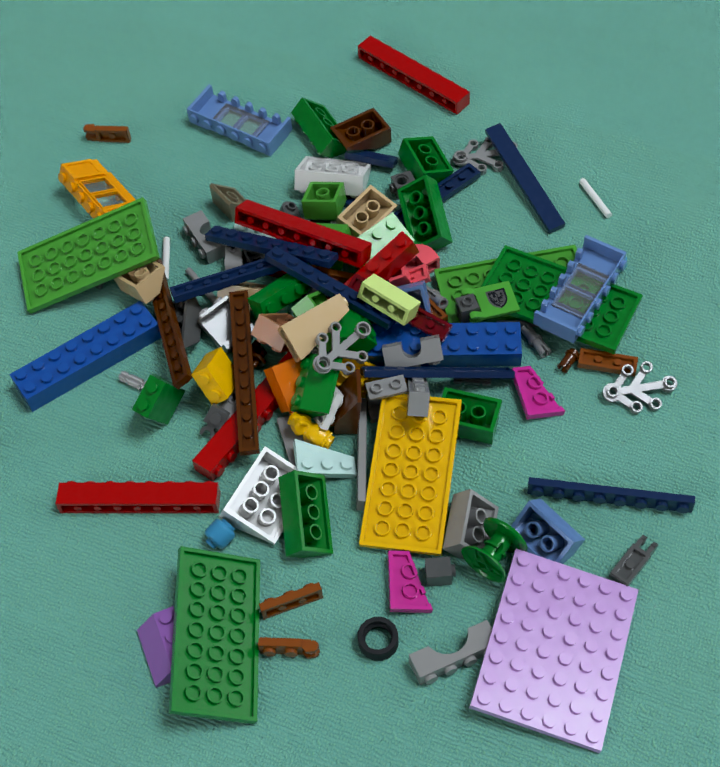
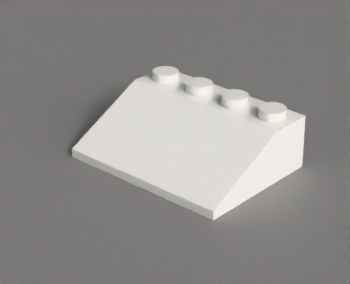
[294,156,372,198]
[218,446,296,545]

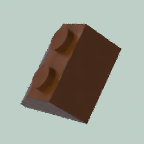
[330,107,391,151]
[330,369,362,434]

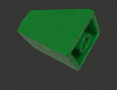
[132,374,185,425]

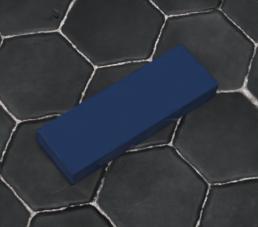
[344,150,398,169]

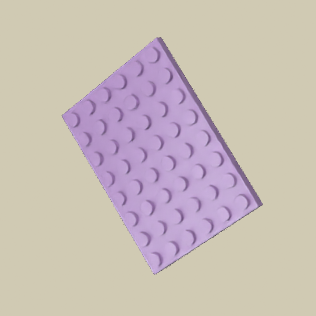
[469,549,639,753]

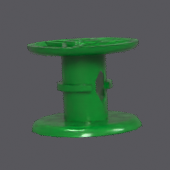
[461,517,528,583]

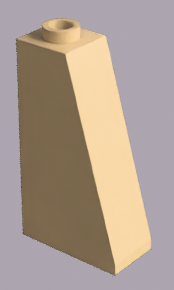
[277,293,349,363]

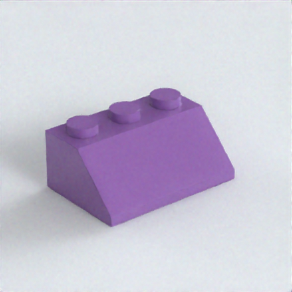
[137,606,175,688]

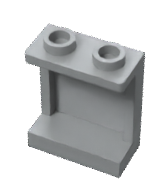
[197,295,254,355]
[365,375,408,423]

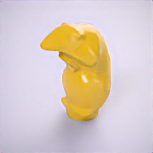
[287,411,335,449]

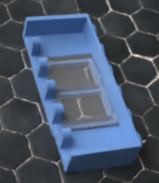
[187,84,292,156]
[533,235,627,344]

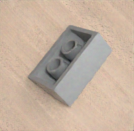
[443,489,499,559]

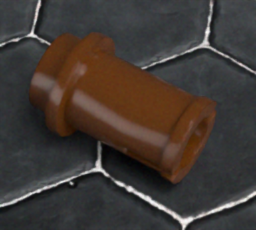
[557,348,580,373]

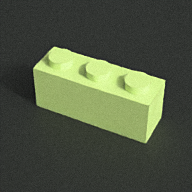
[357,274,421,326]

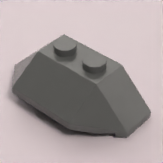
[162,297,202,348]

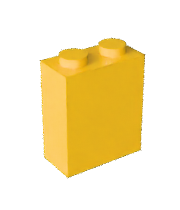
[191,347,235,405]

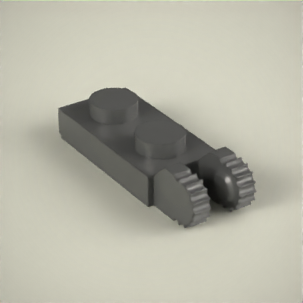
[609,535,658,586]

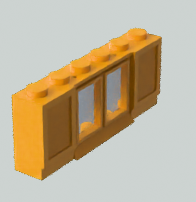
[58,159,136,219]

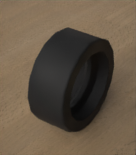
[358,617,399,661]

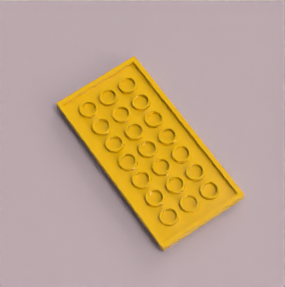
[359,394,462,556]

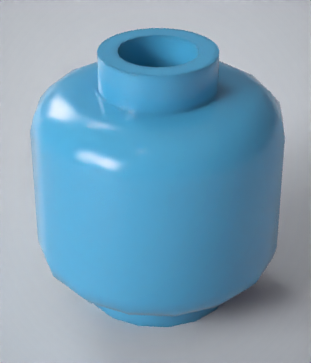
[205,518,235,549]

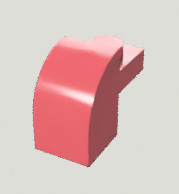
[406,244,440,274]
[389,263,431,287]

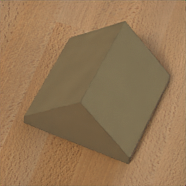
[209,183,246,222]

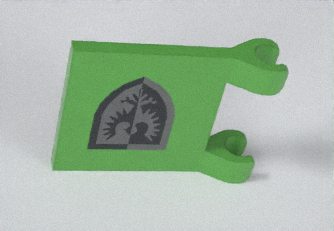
[461,281,520,323]

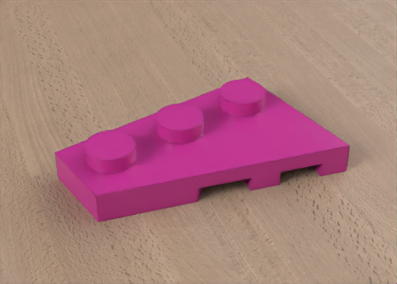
[512,366,565,420]
[387,551,433,613]

